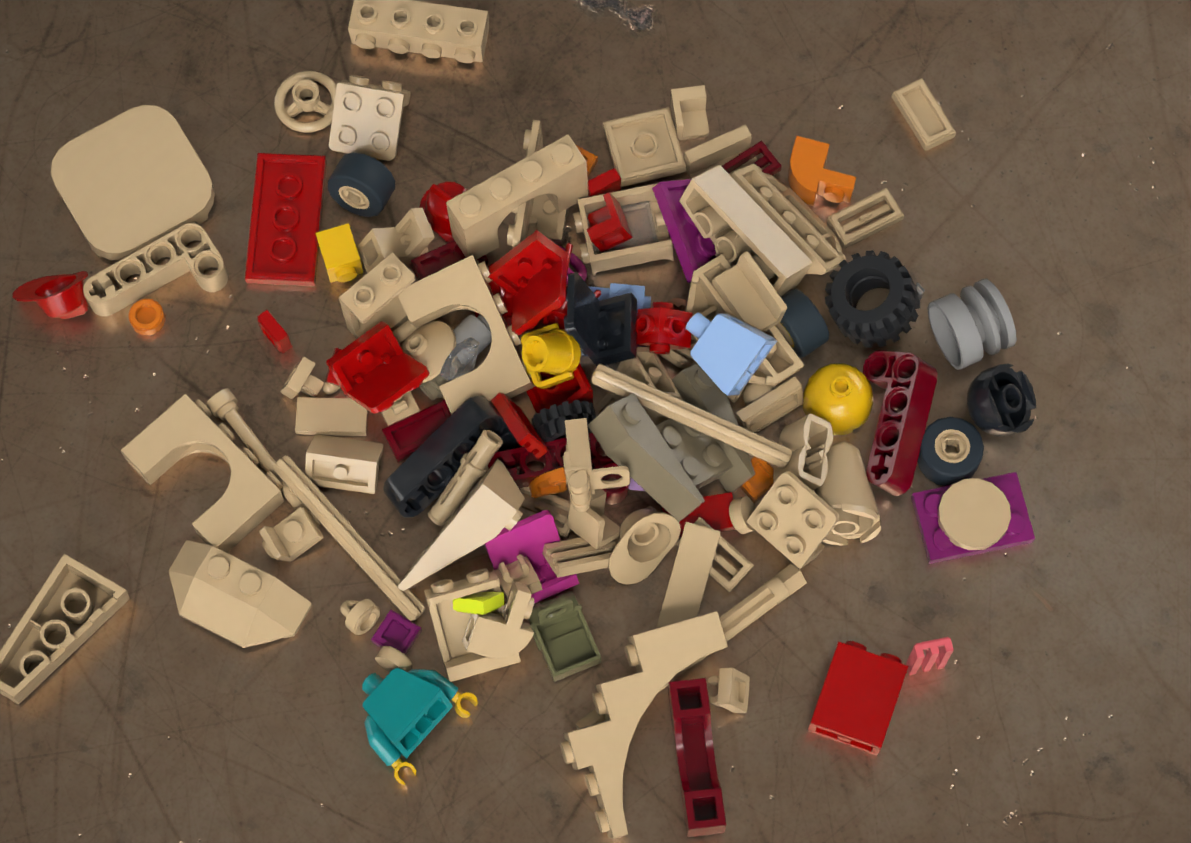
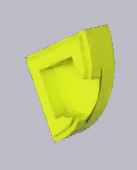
[453,592,504,615]

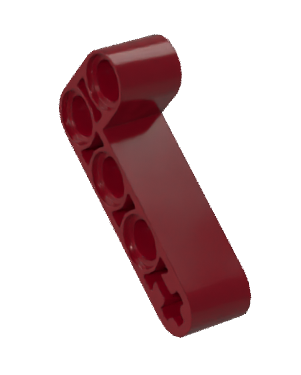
[863,351,938,496]
[488,432,630,505]

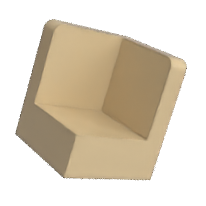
[670,85,709,141]
[567,489,621,550]

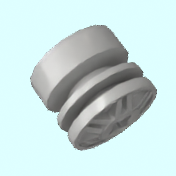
[928,279,1017,369]

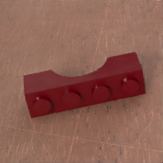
[668,678,726,838]

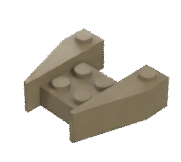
[588,363,755,522]

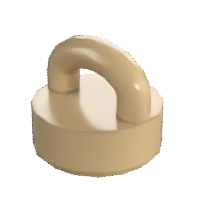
[340,599,380,635]

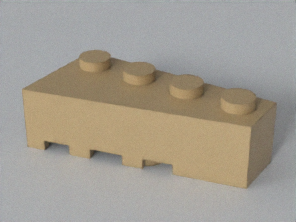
[679,164,813,297]
[0,554,130,704]

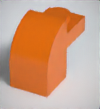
[788,136,856,206]

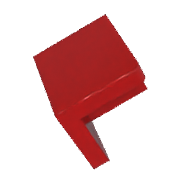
[586,192,633,252]

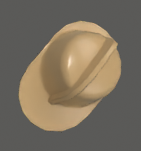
[608,506,681,585]

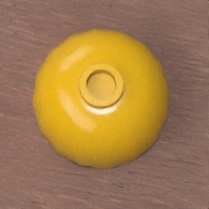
[803,363,873,435]

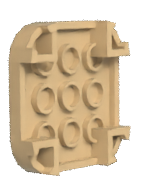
[51,105,216,260]

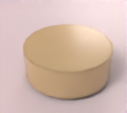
[729,496,756,534]
[375,646,413,673]

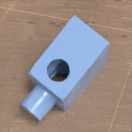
[686,312,777,396]

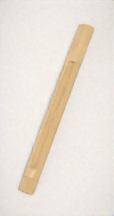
[575,563,807,729]

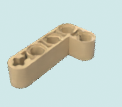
[83,223,228,316]

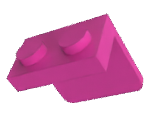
[485,510,579,603]

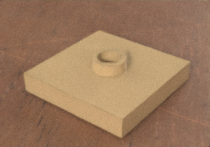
[603,107,686,187]

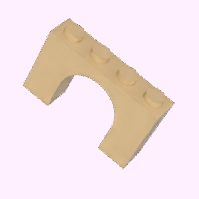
[446,134,588,259]
[398,255,535,415]
[121,394,285,553]

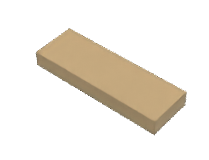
[656,522,721,628]

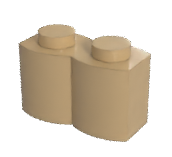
[773,413,833,490]

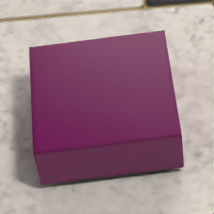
[371,609,422,655]

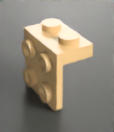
[329,75,411,161]
[746,471,839,569]

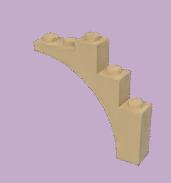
[560,611,728,839]

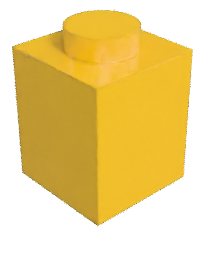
[315,223,363,283]

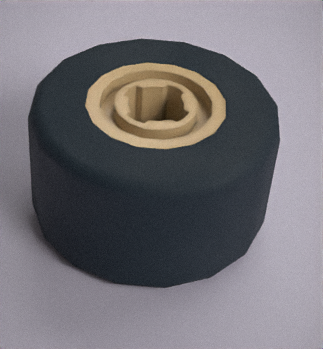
[327,152,395,217]
[775,289,830,358]
[918,417,984,486]

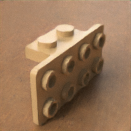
[507,120,568,251]

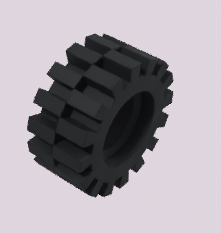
[531,400,596,442]

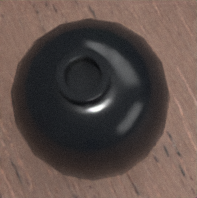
[967,363,1036,437]

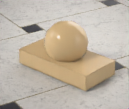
[736,376,803,433]

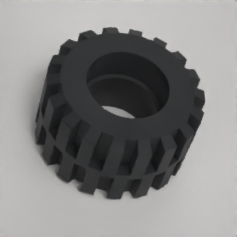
[825,250,920,348]

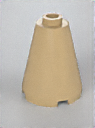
[815,442,881,546]

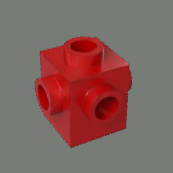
[635,302,693,354]

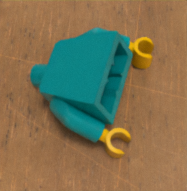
[362,668,478,785]

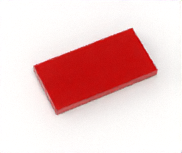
[245,153,327,286]

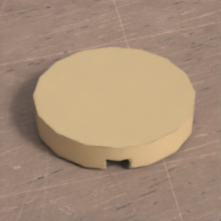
[937,478,1011,550]

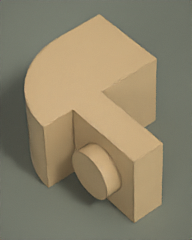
[357,208,435,273]
[462,581,534,659]

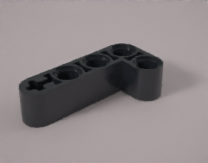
[383,396,522,518]

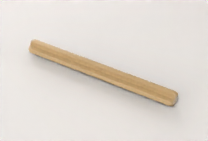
[591,364,792,468]
[273,455,425,622]

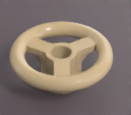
[274,71,337,133]

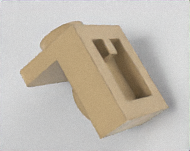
[259,507,324,562]

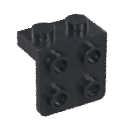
[564,272,637,367]

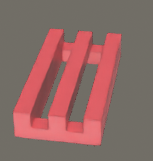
[906,637,954,675]

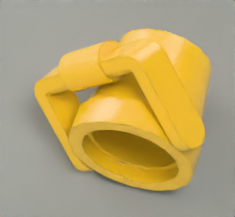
[521,323,581,389]

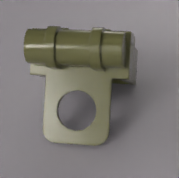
[528,591,602,682]

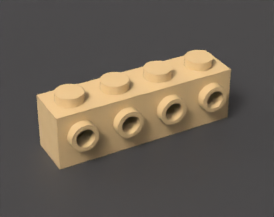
[348,0,489,63]

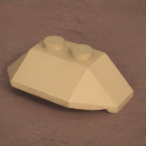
[731,163,846,275]
[685,254,805,386]
[169,540,313,648]

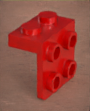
[488,230,568,335]
[326,321,430,414]

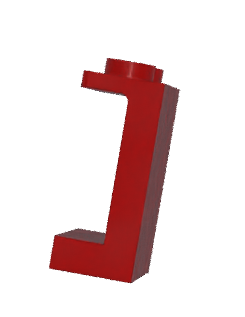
[808,641,909,756]

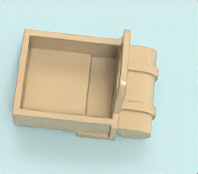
[563,418,630,512]

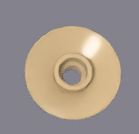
[401,321,456,383]

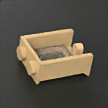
[573,183,674,275]

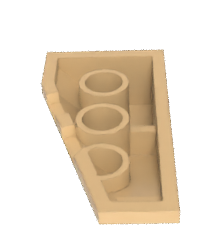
[398,459,525,591]

